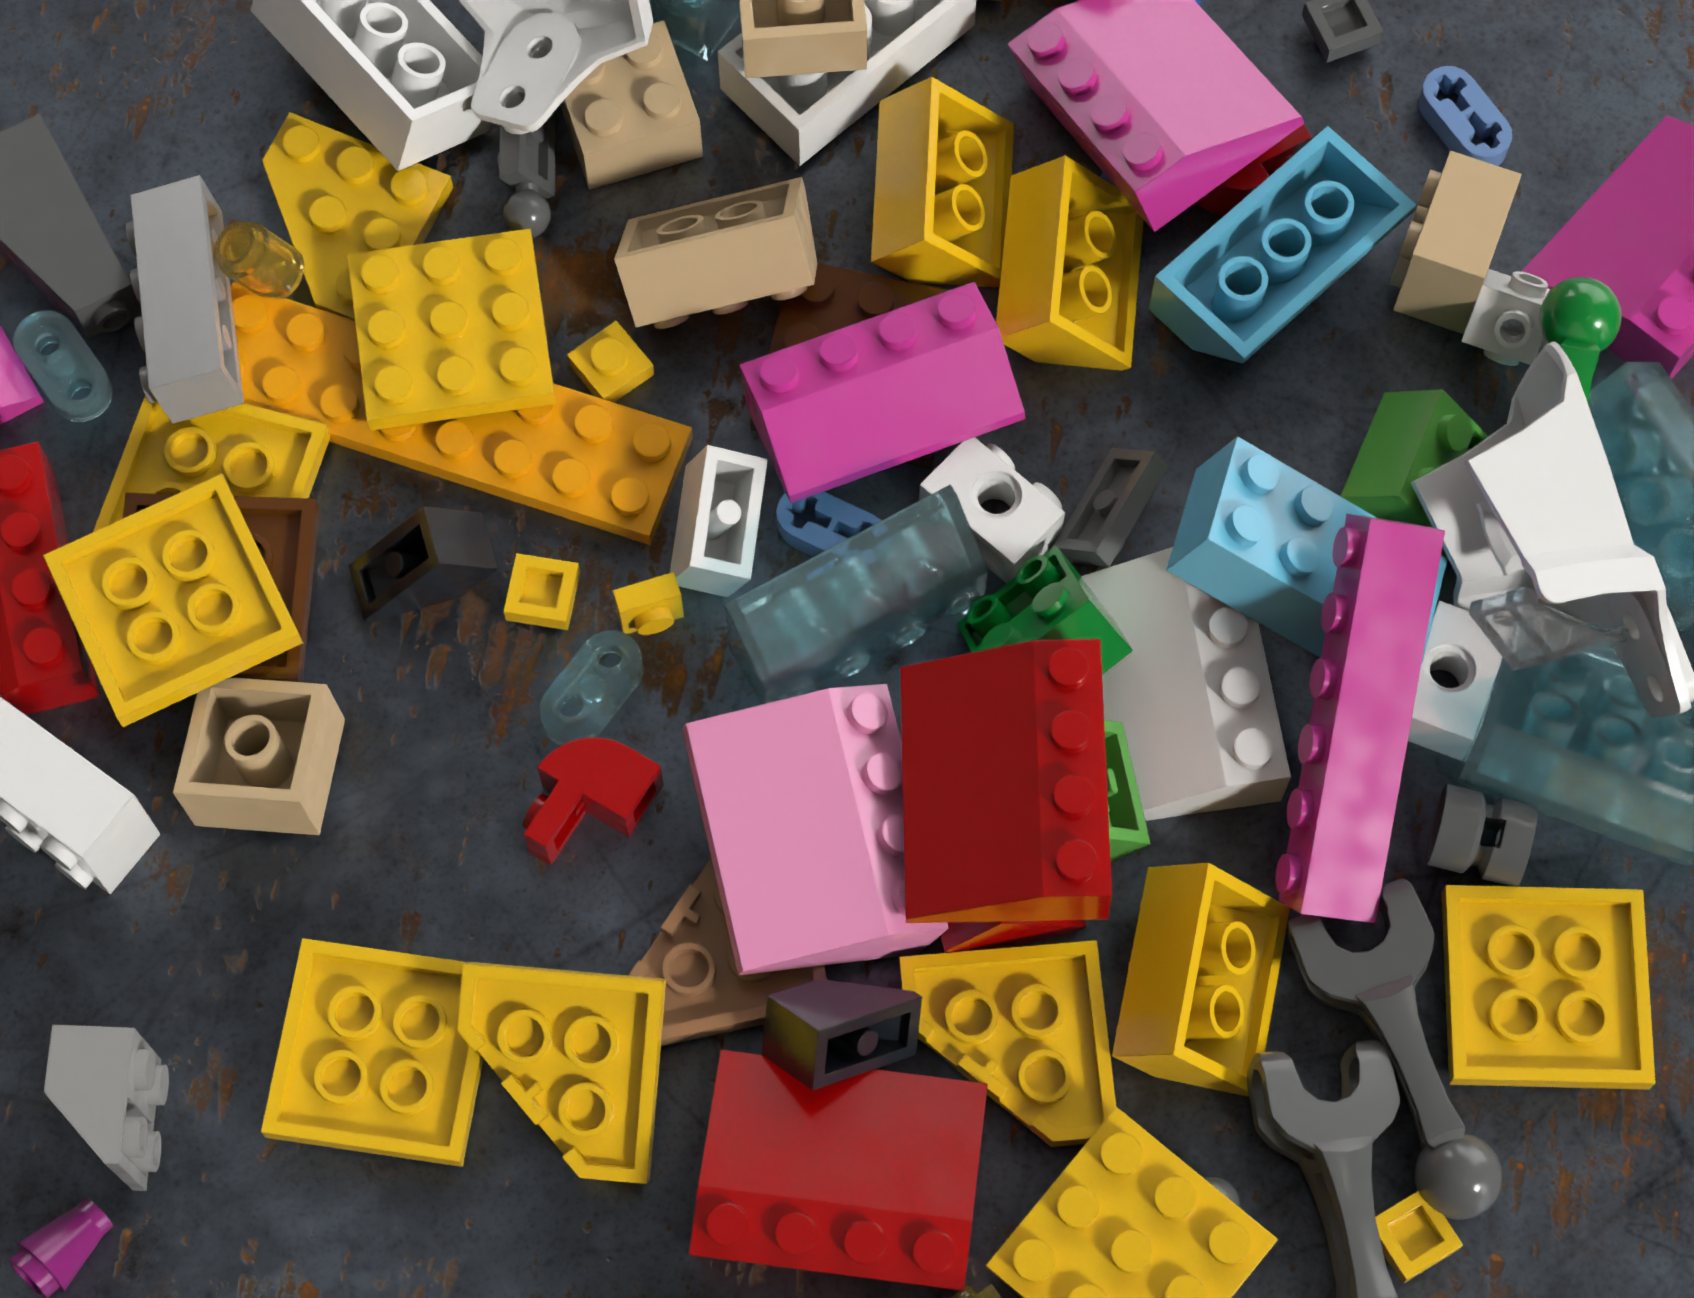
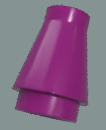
[8,1197,113,1298]

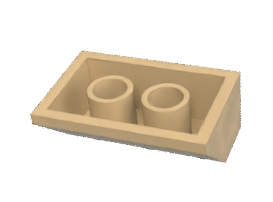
[614,177,818,329]

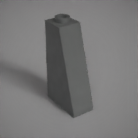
[0,113,142,338]

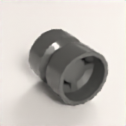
[1426,783,1538,887]

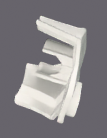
[458,0,653,135]
[1411,341,1694,718]

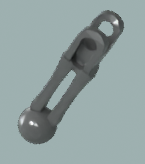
[1288,878,1502,1220]
[1247,1039,1400,1298]

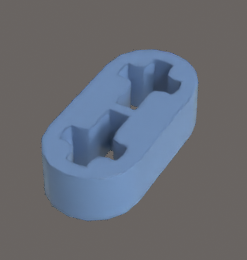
[1418,66,1512,166]
[776,492,889,576]

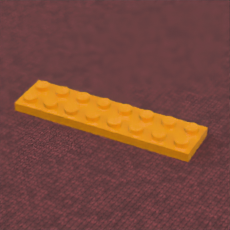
[231,282,693,545]

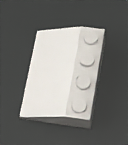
[1081,547,1291,821]

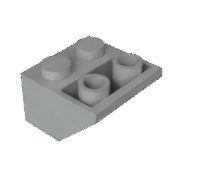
[44,1025,169,1191]

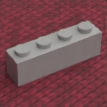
[126,175,244,424]

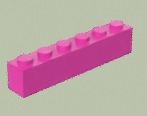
[1275,513,1445,923]

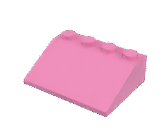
[682,684,949,976]

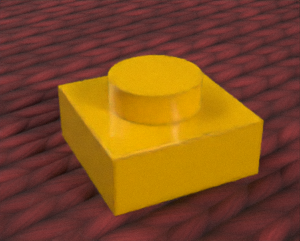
[567,321,654,403]
[504,553,580,630]
[613,572,684,635]
[1375,1191,1463,1284]

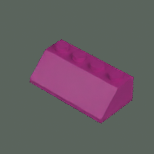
[740,282,1025,503]

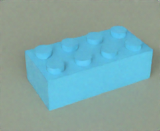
[1166,436,1447,662]

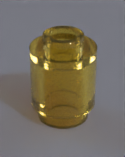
[214,221,305,300]

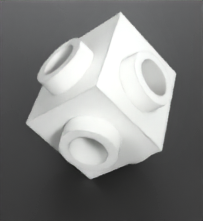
[1462,269,1550,366]

